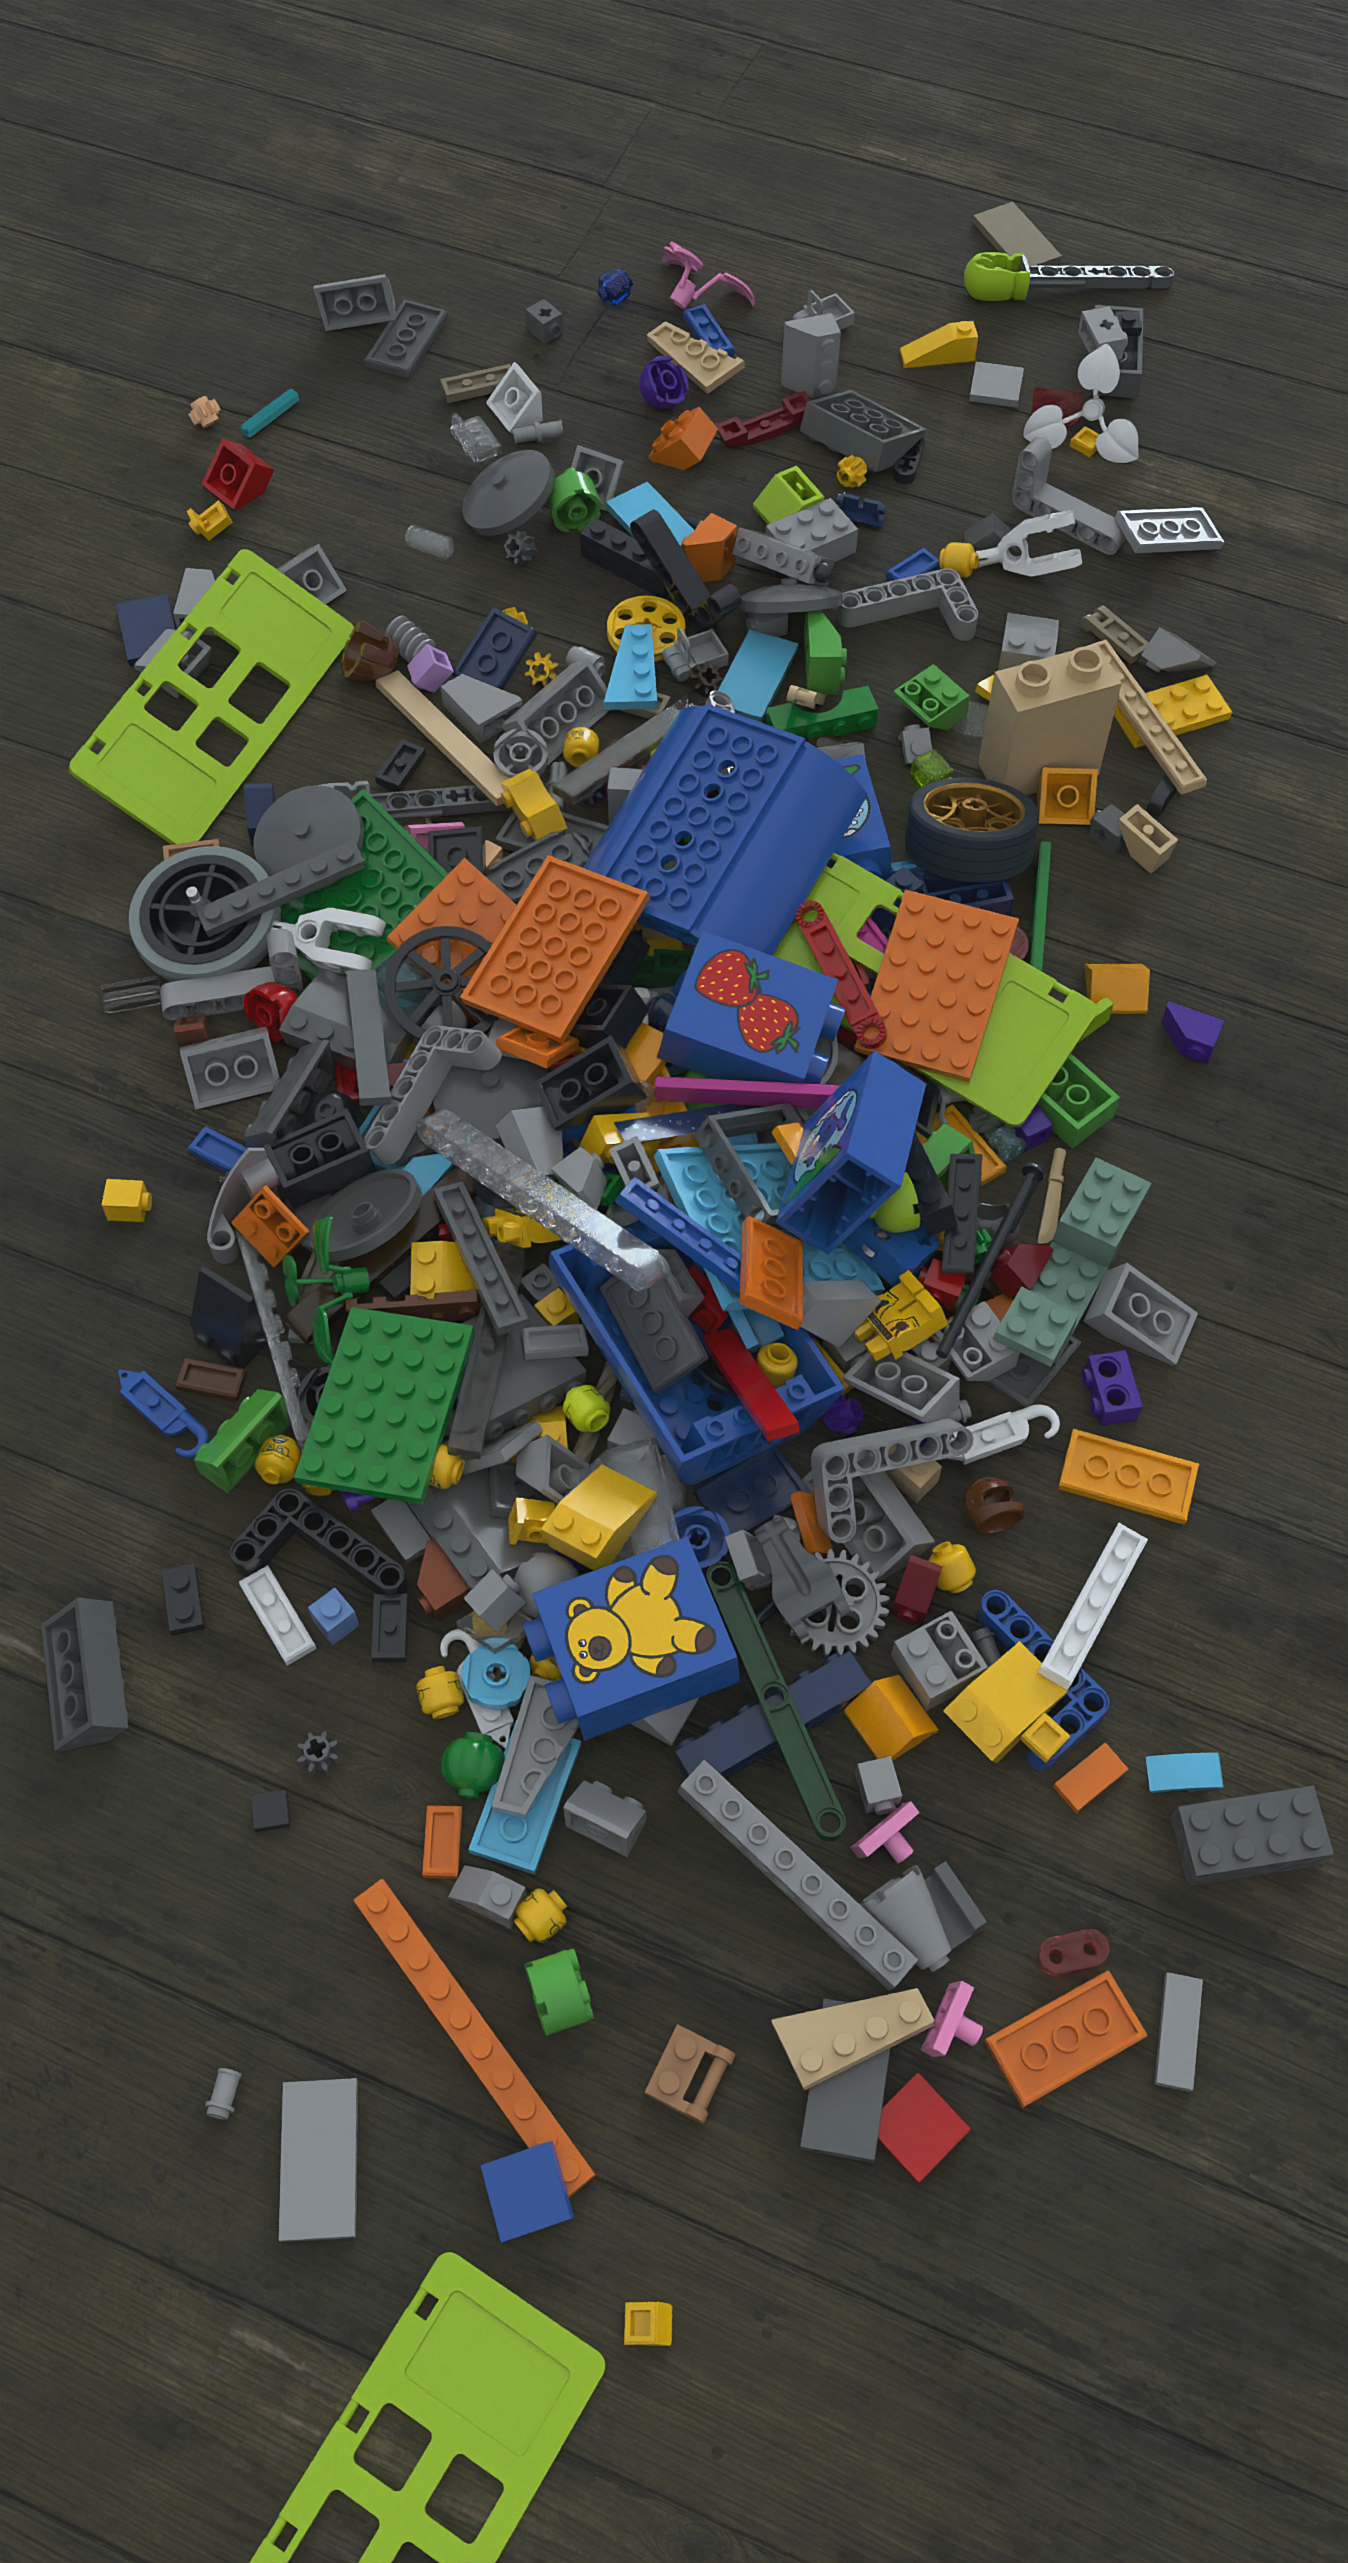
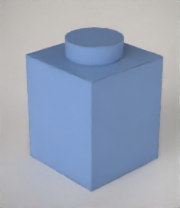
[308,1588,360,1646]

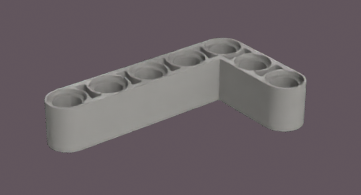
[1012,437,1127,555]
[837,568,979,641]
[160,929,304,1021]
[364,1025,502,1165]
[811,1419,974,1543]

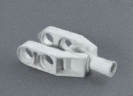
[976,510,1082,577]
[271,908,386,975]

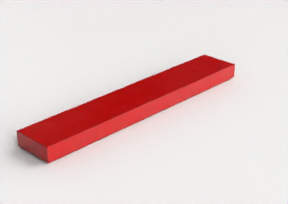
[702,1328,800,1441]

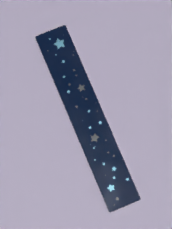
[614,1104,766,1142]

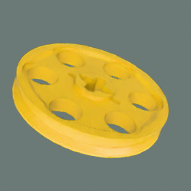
[607,596,685,662]

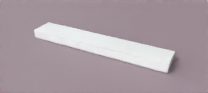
[1037,1523,1148,1690]

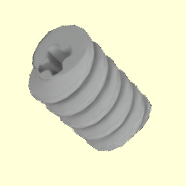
[383,615,436,663]

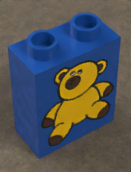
[522,1536,740,1741]

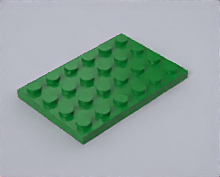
[294,1307,476,1505]

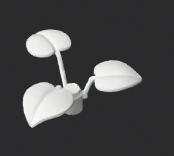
[1023,344,1139,463]

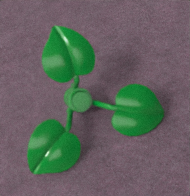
[282,1216,369,1364]

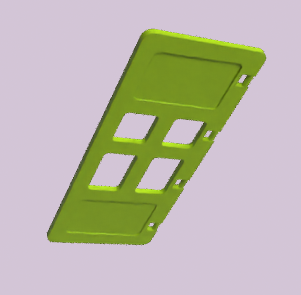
[69,549,354,845]
[773,853,1097,1127]
[250,2252,605,2563]

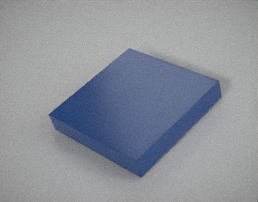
[480,2141,574,2243]

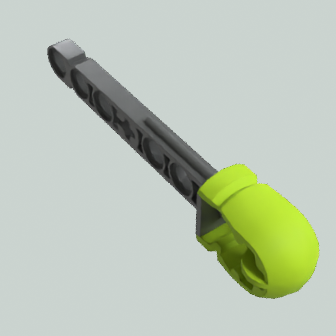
[964,252,1174,301]

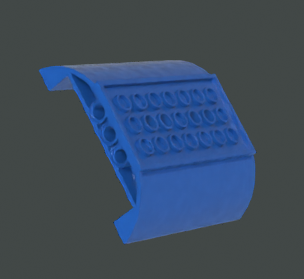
[583,703,868,956]

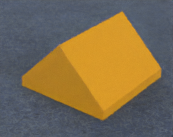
[1036,767,1098,825]
[1084,964,1150,1014]
[843,1675,938,1761]

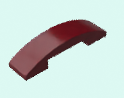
[715,391,811,446]

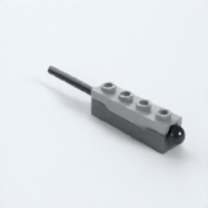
[679,513,835,586]

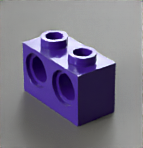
[1081,1350,1143,1426]

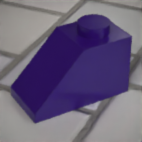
[1161,1001,1224,1064]

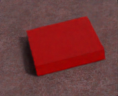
[878,2073,971,2184]

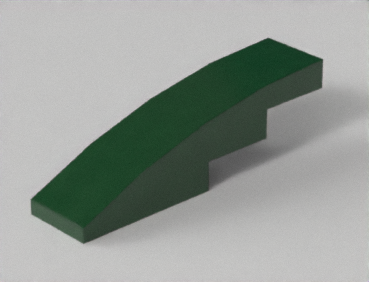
[626,949,694,989]

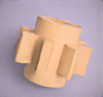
[188,396,221,428]

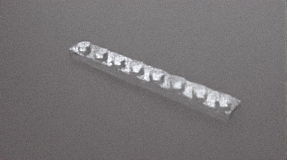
[235,1230,312,1453]

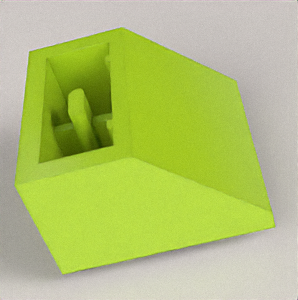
[753,465,824,524]

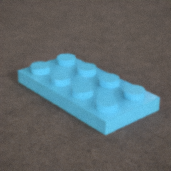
[468,1720,581,1875]

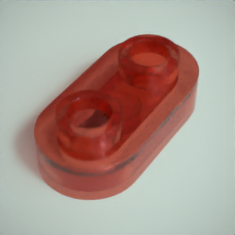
[1037,1929,1110,1976]

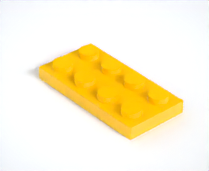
[1114,675,1232,748]

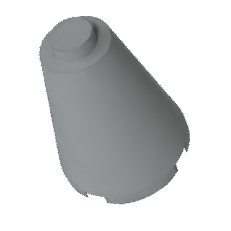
[860,1865,951,1972]

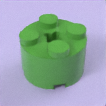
[546,468,602,533]
[524,1948,594,2036]

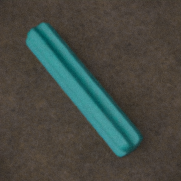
[240,389,299,438]

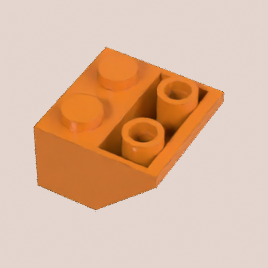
[648,407,718,471]
[681,513,737,582]
[231,1186,309,1267]

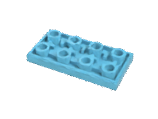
[606,482,694,546]
[718,629,799,723]

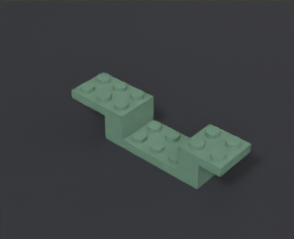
[993,1158,1152,1367]

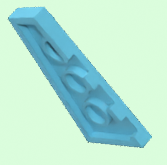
[604,624,657,710]

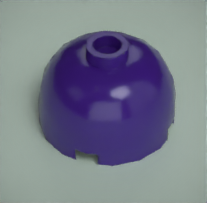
[639,356,689,410]

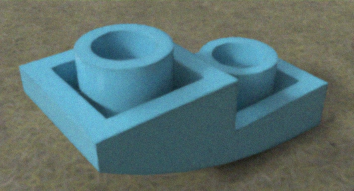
[1146,1753,1224,1793]

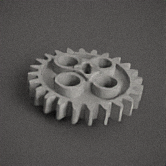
[783,1549,889,1658]

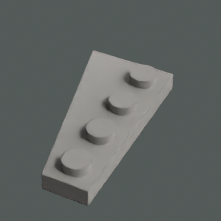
[491,1675,579,1819]

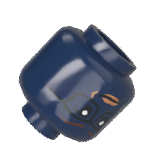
[647,993,677,1033]

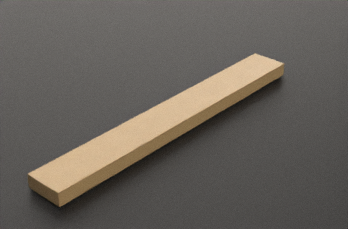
[1085,639,1207,795]
[376,670,509,806]

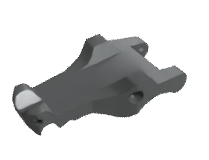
[755,1517,851,1640]

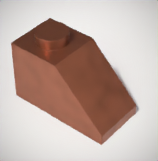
[416,1538,470,1622]

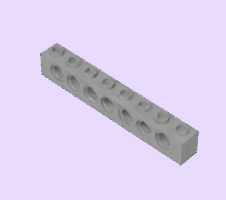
[677,1760,918,1991]

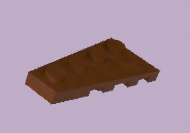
[346,1290,487,1322]

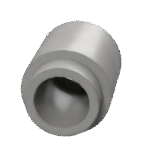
[565,646,606,678]

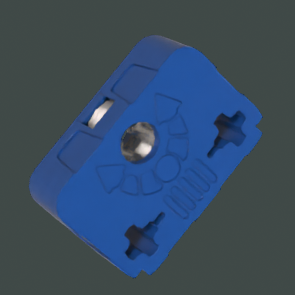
[842,1218,940,1286]

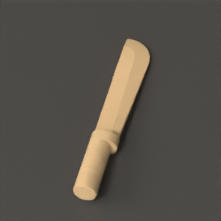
[1037,1148,1066,1244]

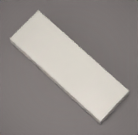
[239,1565,316,1666]

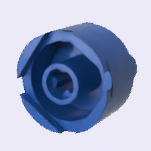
[664,1506,730,1580]

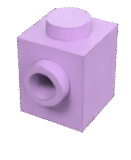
[407,644,454,693]

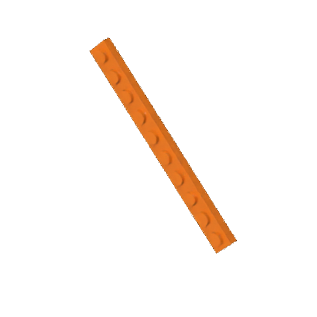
[353,1878,595,2198]

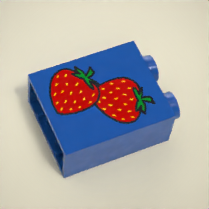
[657,930,846,1084]

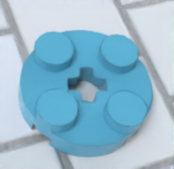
[462,1640,530,1710]

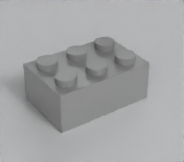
[765,498,858,578]

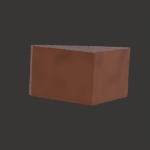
[173,1013,210,1048]

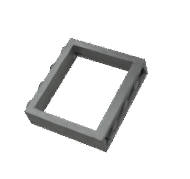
[694,1103,804,1230]

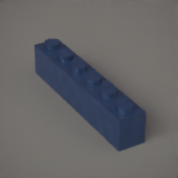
[675,1651,872,1779]

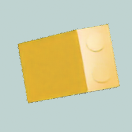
[410,1241,510,1299]
[541,1464,657,1571]
[943,1641,1069,1763]

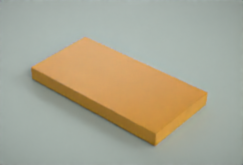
[1058,1429,1199,1525]

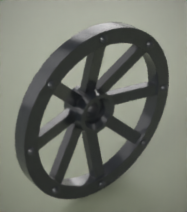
[384,926,500,1041]

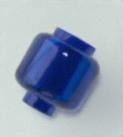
[597,267,633,306]

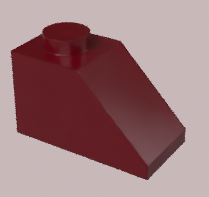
[990,1244,1054,1299]
[891,1555,943,1625]

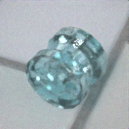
[988,1125,1026,1162]

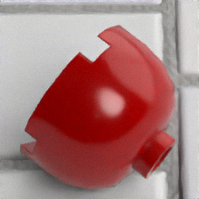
[244,982,298,1043]

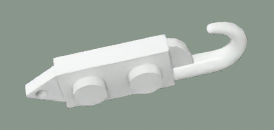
[945,1404,1060,1465]
[440,1629,515,1750]

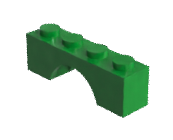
[765,686,878,740]

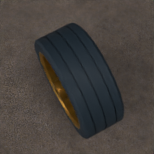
[905,777,1039,883]

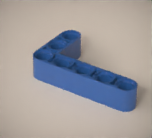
[977,1590,1110,1770]

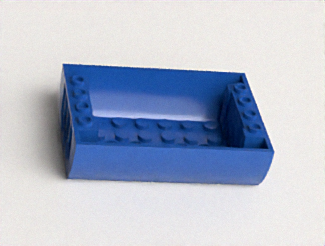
[549,1203,845,1485]

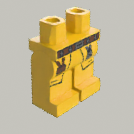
[483,1199,578,1248]
[853,1270,949,1362]

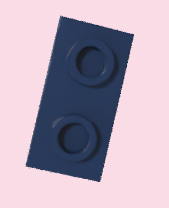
[835,492,888,528]

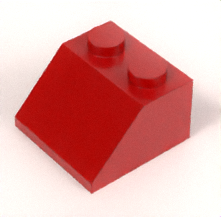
[201,438,275,510]

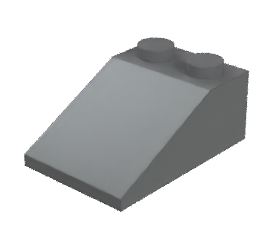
[998,613,1059,671]
[1083,1263,1198,1366]

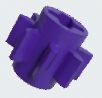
[823,1394,863,1436]

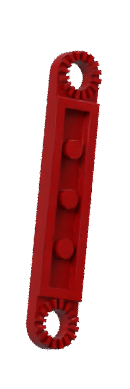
[795,900,887,1049]

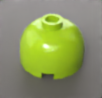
[868,1172,920,1233]

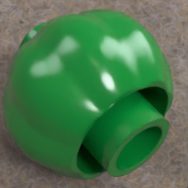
[441,1732,505,1799]

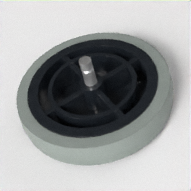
[129,846,281,982]

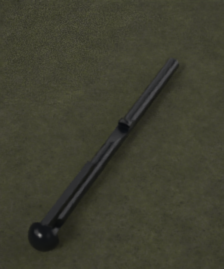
[936,1162,1045,1359]

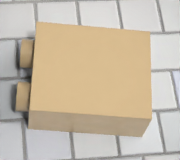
[978,644,1122,795]

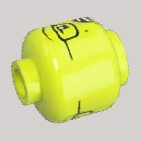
[562,1385,610,1432]

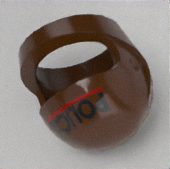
[964,1477,1025,1534]

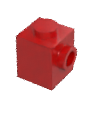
[918,1258,967,1311]

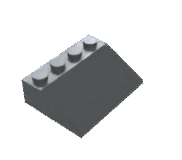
[800,390,927,472]
[279,968,427,1071]
[407,1468,555,1591]

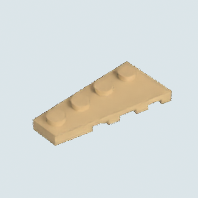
[647,321,745,394]
[771,1988,935,2091]

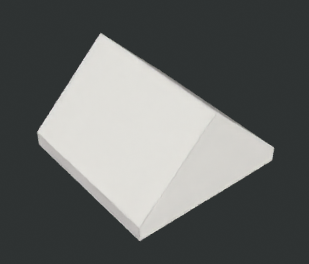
[486,362,543,434]

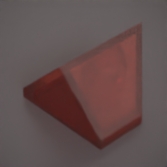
[1031,387,1084,429]

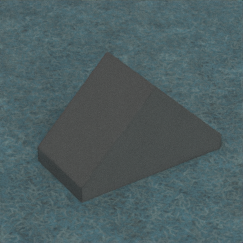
[964,513,1016,555]

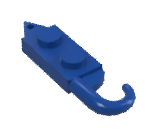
[118,1369,209,1458]

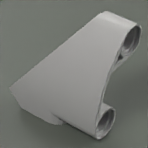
[207,1148,281,1264]

